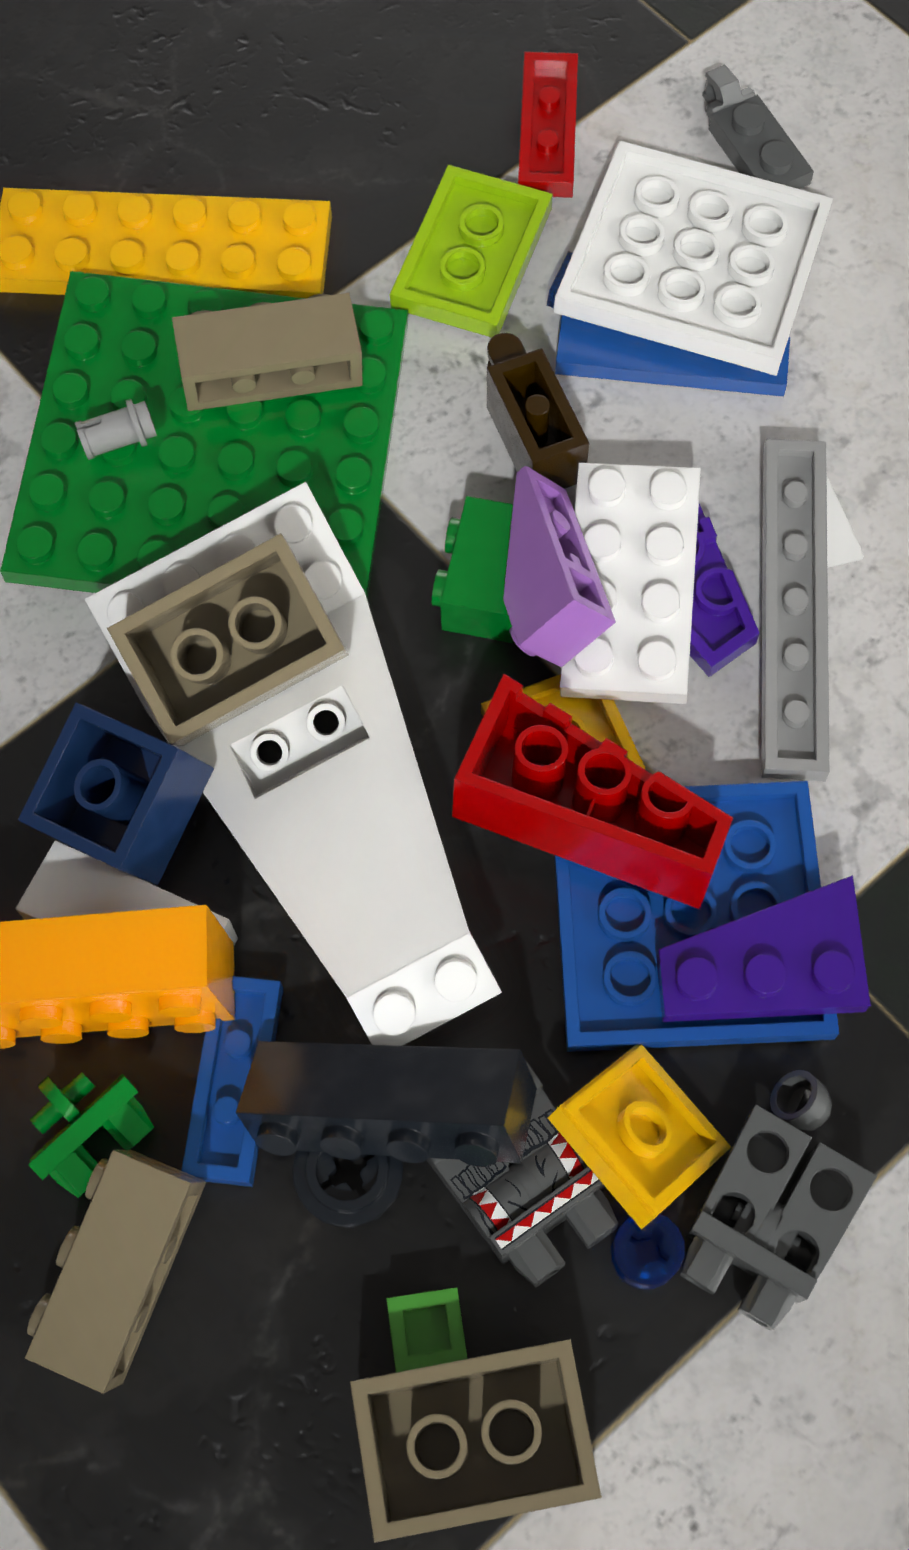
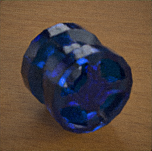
[610,1214,685,1290]

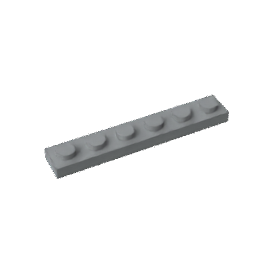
[761,439,830,782]

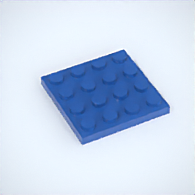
[554,781,839,1052]

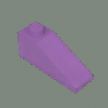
[503,465,616,667]

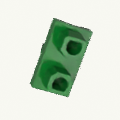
[28,1072,154,1197]

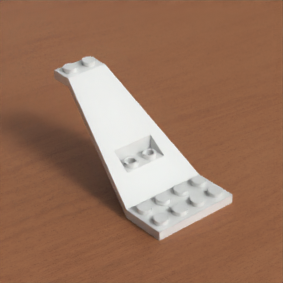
[85,482,502,1046]

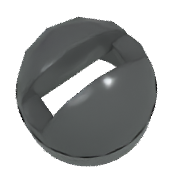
[770,1070,832,1131]

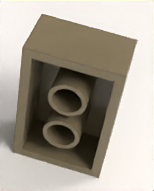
[107,533,349,746]
[350,1339,602,1543]

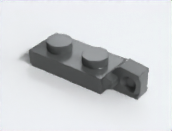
[702,65,814,189]

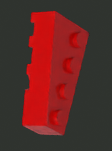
[452,674,733,909]

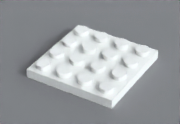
[553,141,833,376]

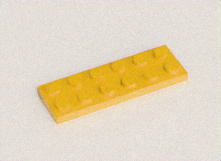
[0,188,332,298]

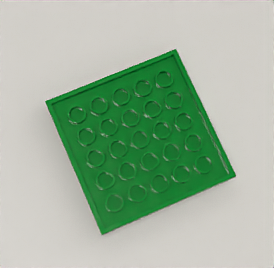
[0,271,408,598]

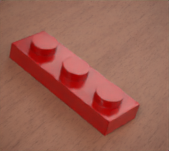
[518,52,578,198]

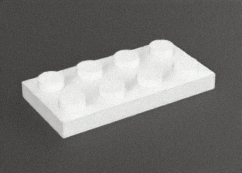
[560,463,701,704]

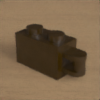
[487,333,589,489]

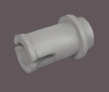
[75,399,157,460]

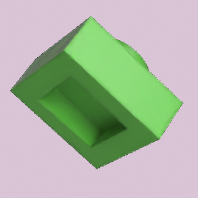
[387,1287,467,1373]

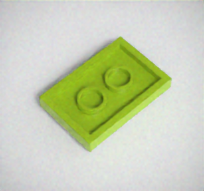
[390,165,553,338]

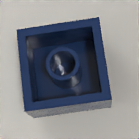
[18,702,214,885]

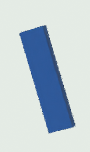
[555,315,790,397]

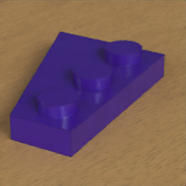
[690,504,760,677]
[657,875,871,1022]

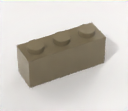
[172,293,363,411]
[25,1150,206,1394]

